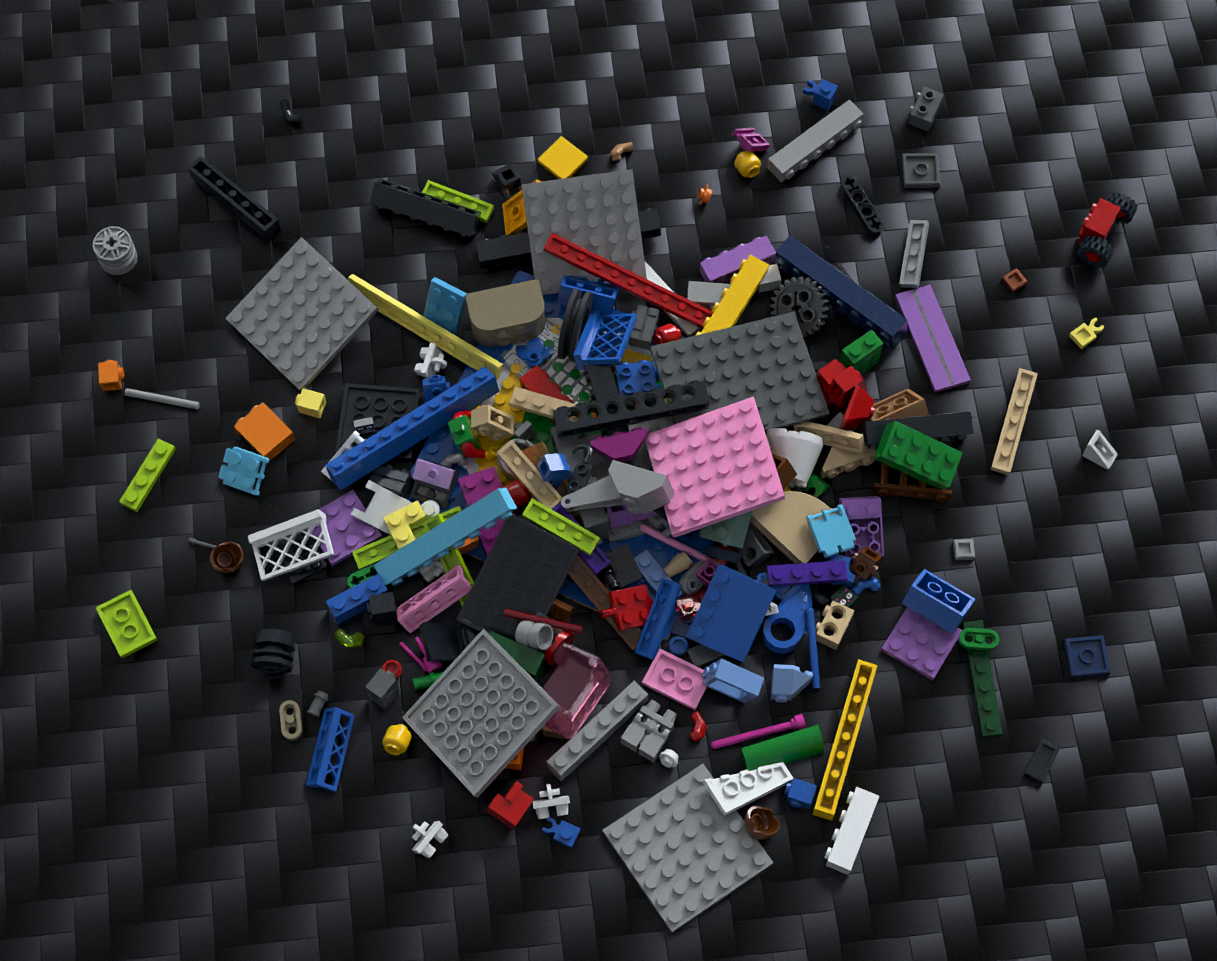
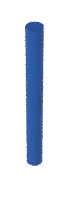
[806,608,820,688]

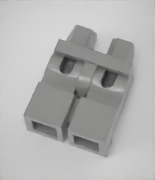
[621,700,676,763]

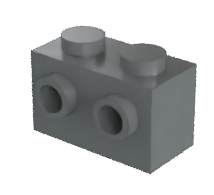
[907,87,944,131]

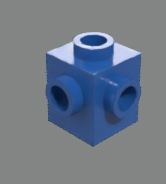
[422,375,450,403]

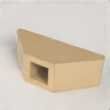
[821,446,876,479]

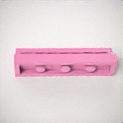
[397,565,472,633]

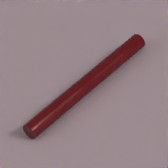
[503,609,583,634]

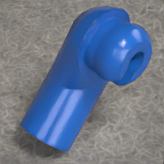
[851,577,881,596]

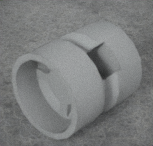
[515,621,553,650]

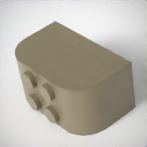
[465,279,546,347]

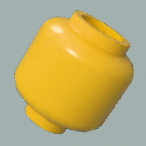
[734,151,761,178]
[382,724,412,755]

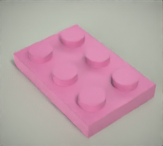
[642,649,707,711]

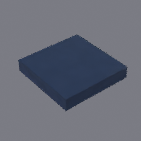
[1063,635,1111,678]

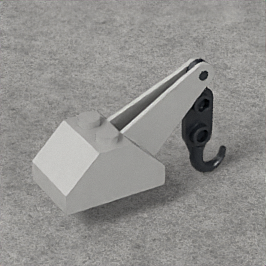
[561,444,674,514]

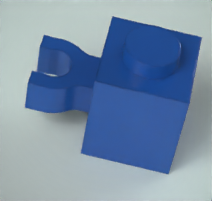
[803,79,838,111]

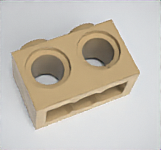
[815,601,854,650]

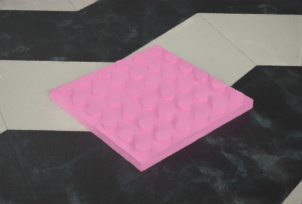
[645,397,786,538]

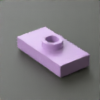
[412,459,455,489]

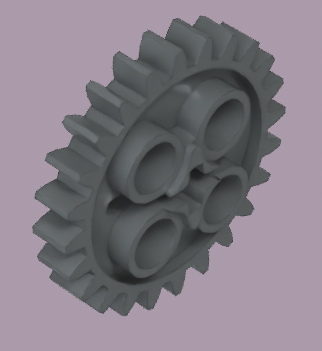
[770,277,830,337]

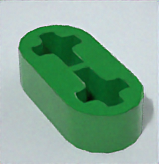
[347,564,378,589]

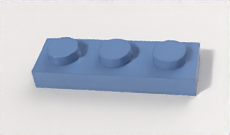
[634,549,683,599]

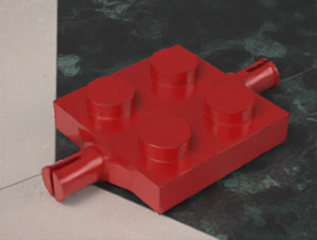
[600,584,654,631]

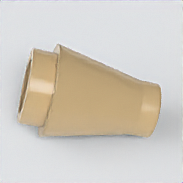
[663,551,693,578]

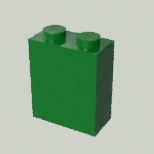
[839,330,883,375]

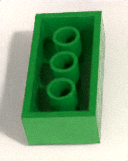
[873,421,962,489]

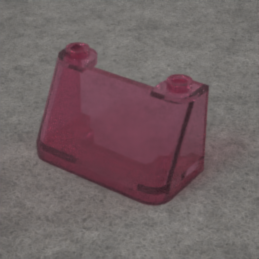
[543,642,611,739]

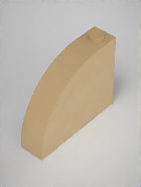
[750,491,838,564]

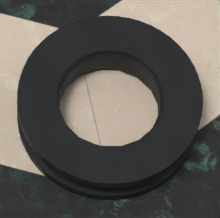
[558,289,593,362]

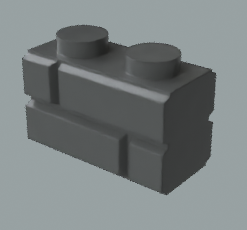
[628,305,660,350]

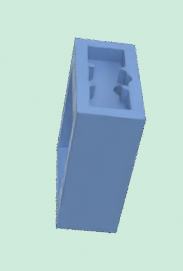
[702,659,764,703]

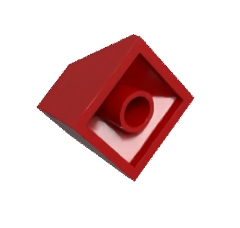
[839,385,875,431]

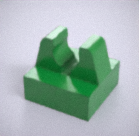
[805,475,830,498]

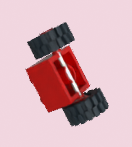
[1077,192,1138,268]

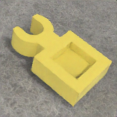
[1069,318,1104,349]

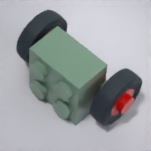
[699,510,753,564]

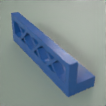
[634,578,682,660]
[305,707,355,792]

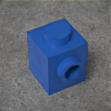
[784,778,817,809]

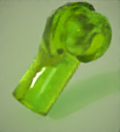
[334,628,364,647]

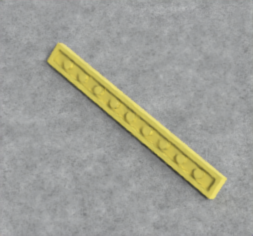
[348,274,503,380]

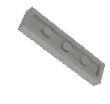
[899,220,929,288]

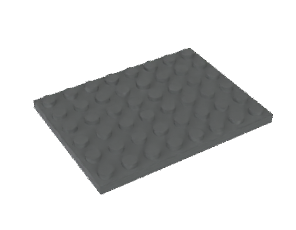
[650,312,830,432]

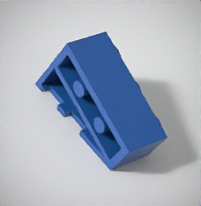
[557,275,619,315]

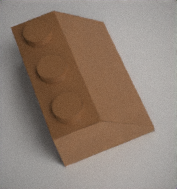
[867,389,929,421]

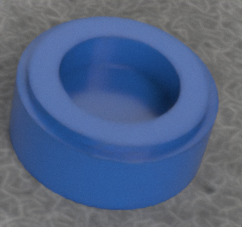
[668,636,688,657]

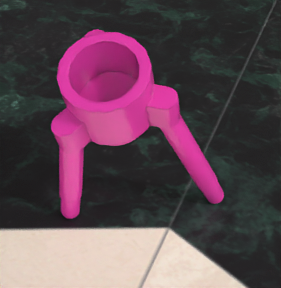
[399,637,443,674]

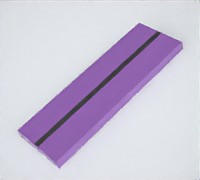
[895,285,971,393]

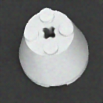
[766,428,823,488]

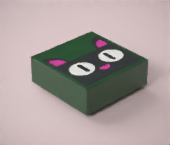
[830,584,858,608]

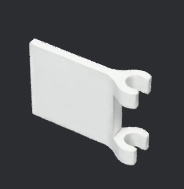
[351,480,412,535]

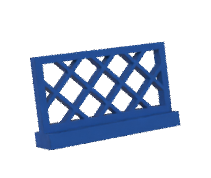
[573,309,637,370]

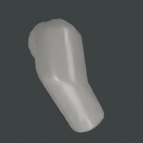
[441,453,467,467]

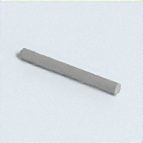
[125,388,200,410]

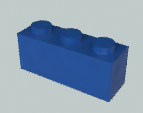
[326,574,388,625]

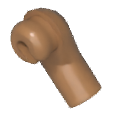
[610,142,633,161]

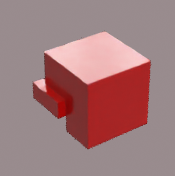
[485,781,534,829]

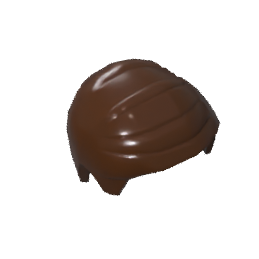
[210,542,244,573]
[745,806,780,840]

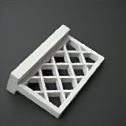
[248,509,334,581]

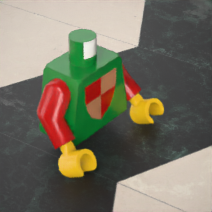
[448,406,497,461]

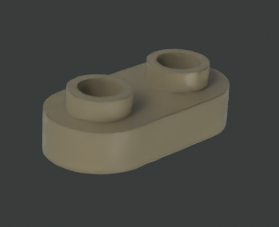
[279,700,303,741]

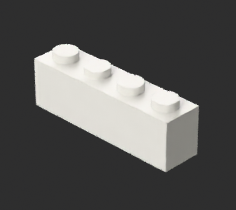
[824,787,879,875]

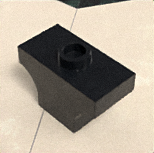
[492,164,522,200]

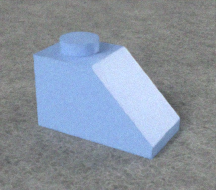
[771,664,813,703]

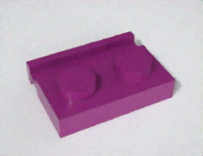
[731,128,770,152]

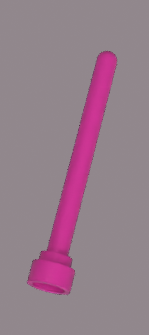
[711,714,806,749]

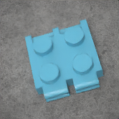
[218,447,270,495]
[806,504,856,558]

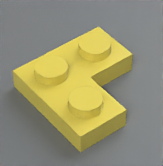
[384,500,427,549]

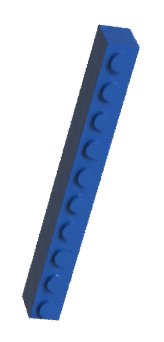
[325,367,500,491]

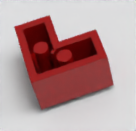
[816,359,863,407]

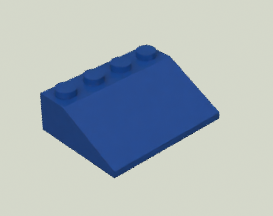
[686,564,777,662]

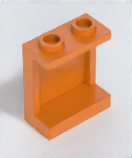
[234,402,295,464]

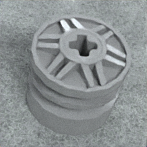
[93,226,138,275]

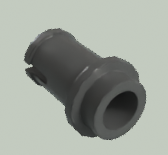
[307,691,329,718]

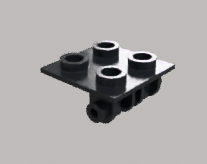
[276,533,327,584]
[598,544,643,592]

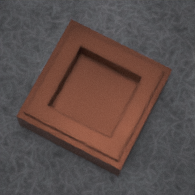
[1001,268,1028,294]

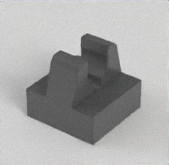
[514,420,537,442]

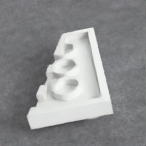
[703,762,793,816]

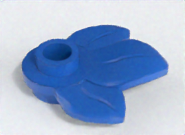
[516,337,553,369]

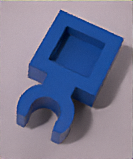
[542,817,581,849]

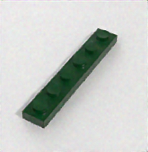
[962,620,1003,738]

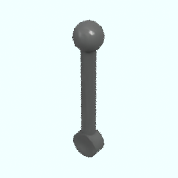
[188,538,216,549]

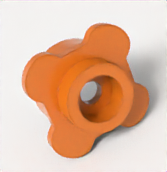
[697,184,712,205]

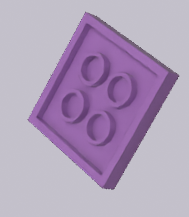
[312,490,383,567]
[881,607,962,681]

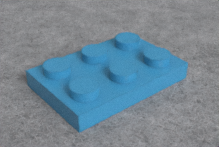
[423,277,467,336]

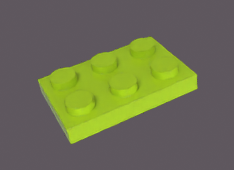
[96,590,157,659]

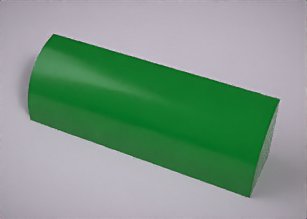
[741,725,825,771]

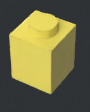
[295,388,326,418]

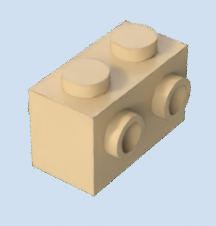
[471,405,514,441]

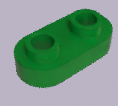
[958,628,999,651]

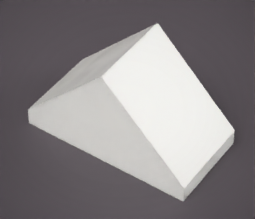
[1082,430,1118,469]

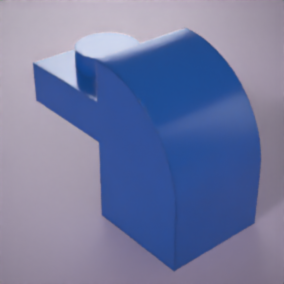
[537,453,572,490]

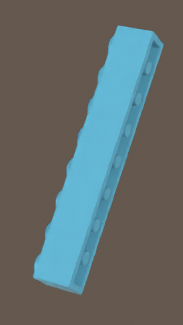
[374,488,517,587]

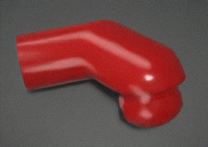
[690,711,707,742]

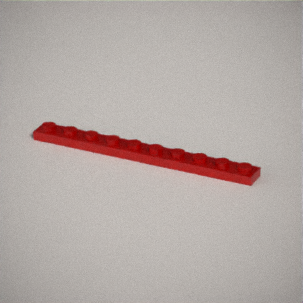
[543,233,713,329]

